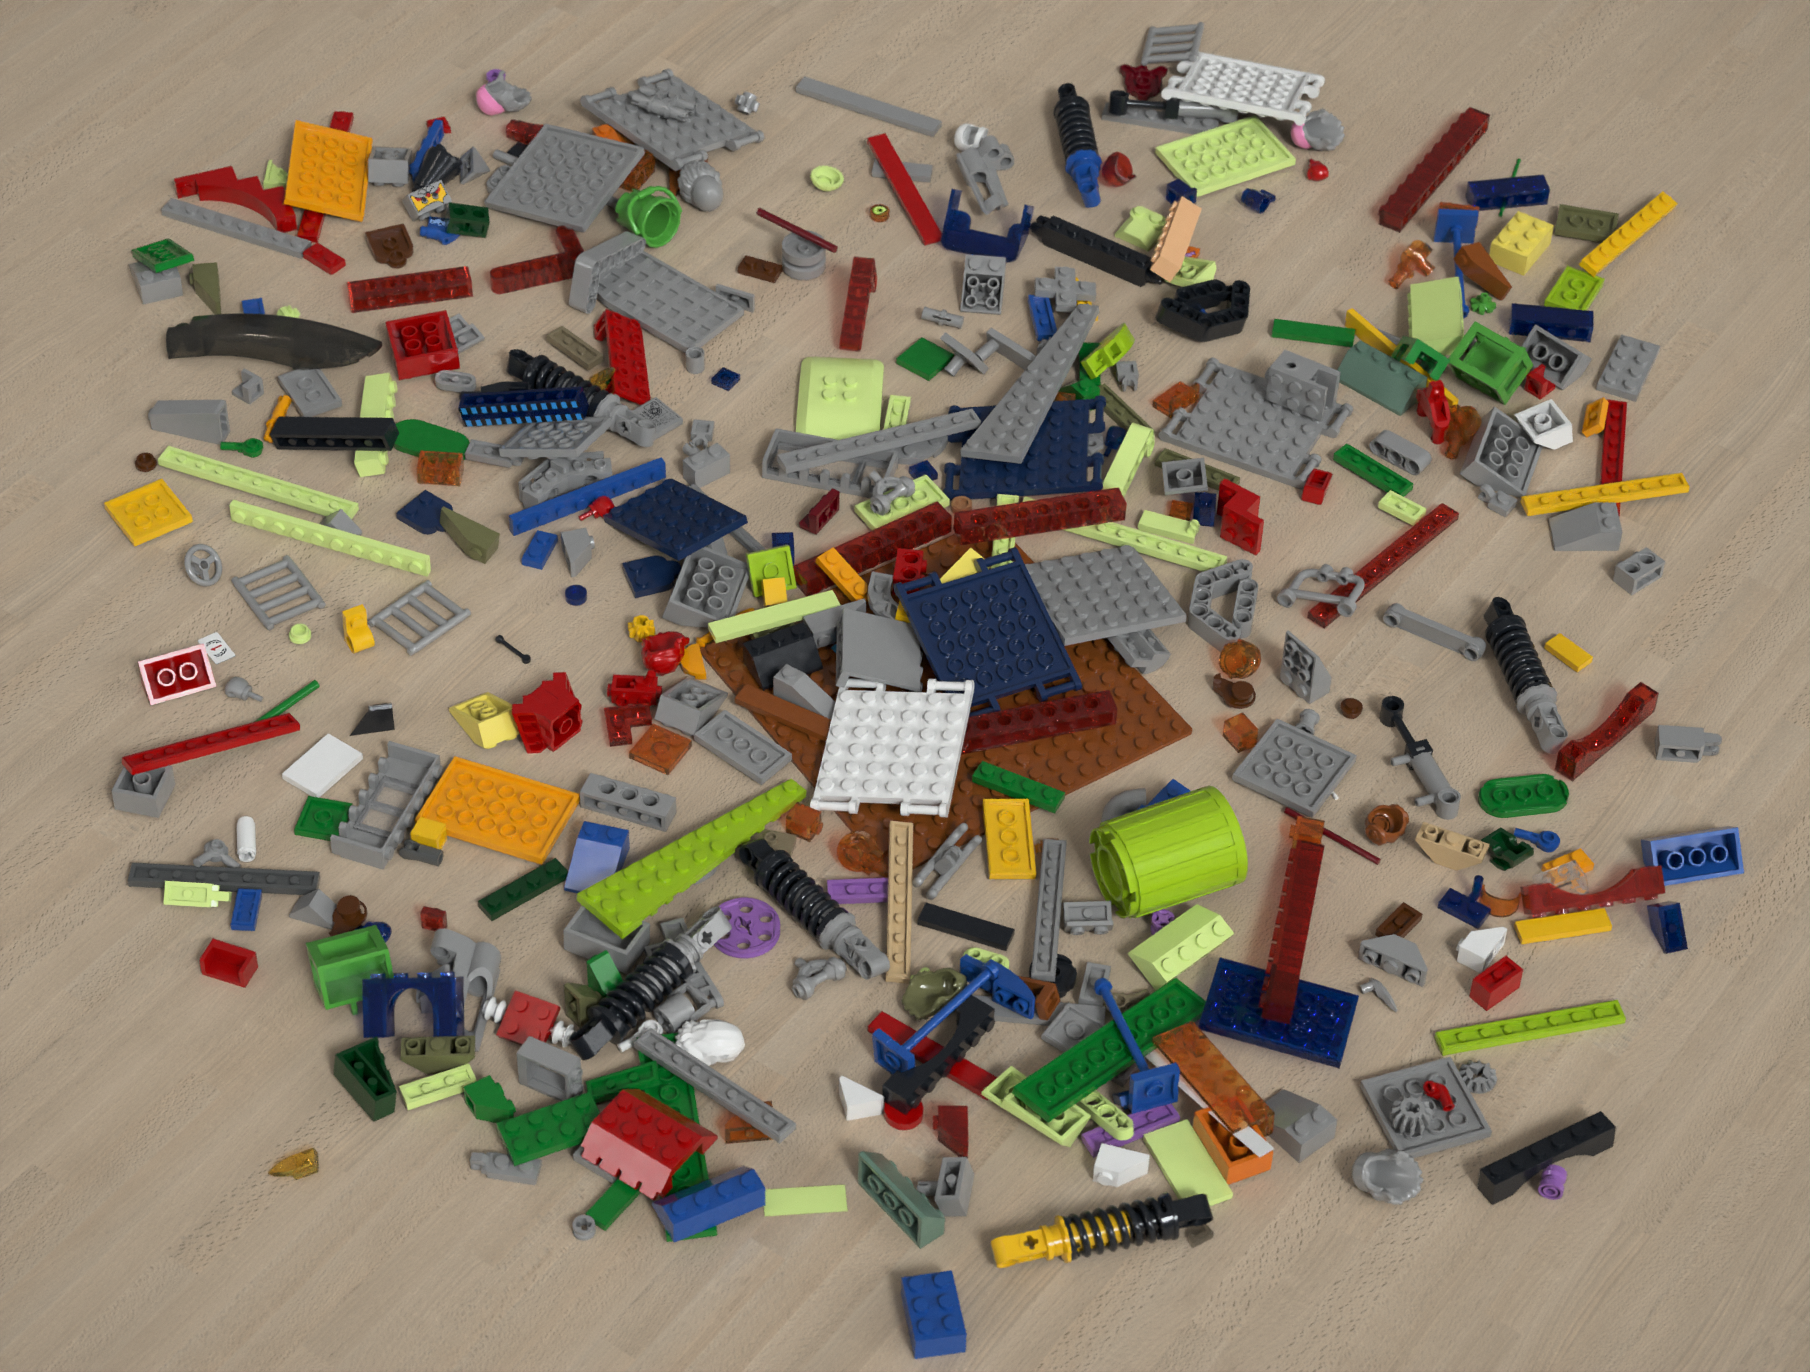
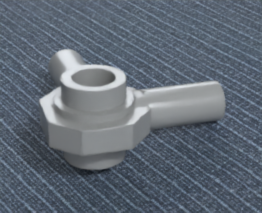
[193,839,241,868]

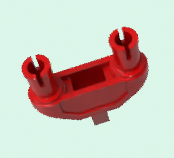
[1416,380,1450,444]

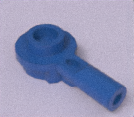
[1514,828,1560,853]

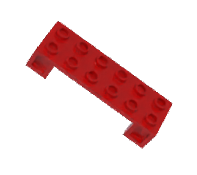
[594,309,651,405]

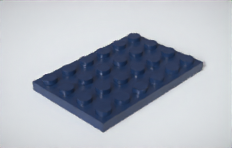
[603,478,748,561]

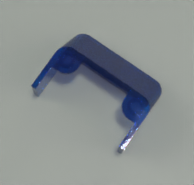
[941,189,1034,263]

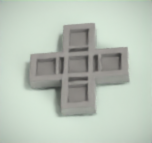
[1034,267,1096,313]

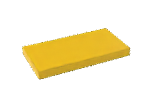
[982,799,1036,879]

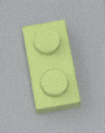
[1378,490,1426,526]

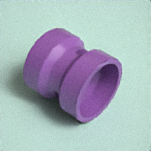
[1538,1165,1567,1200]

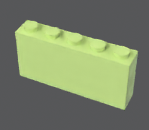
[1407,276,1464,360]

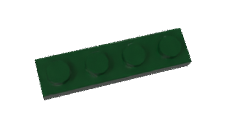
[478,858,568,921]

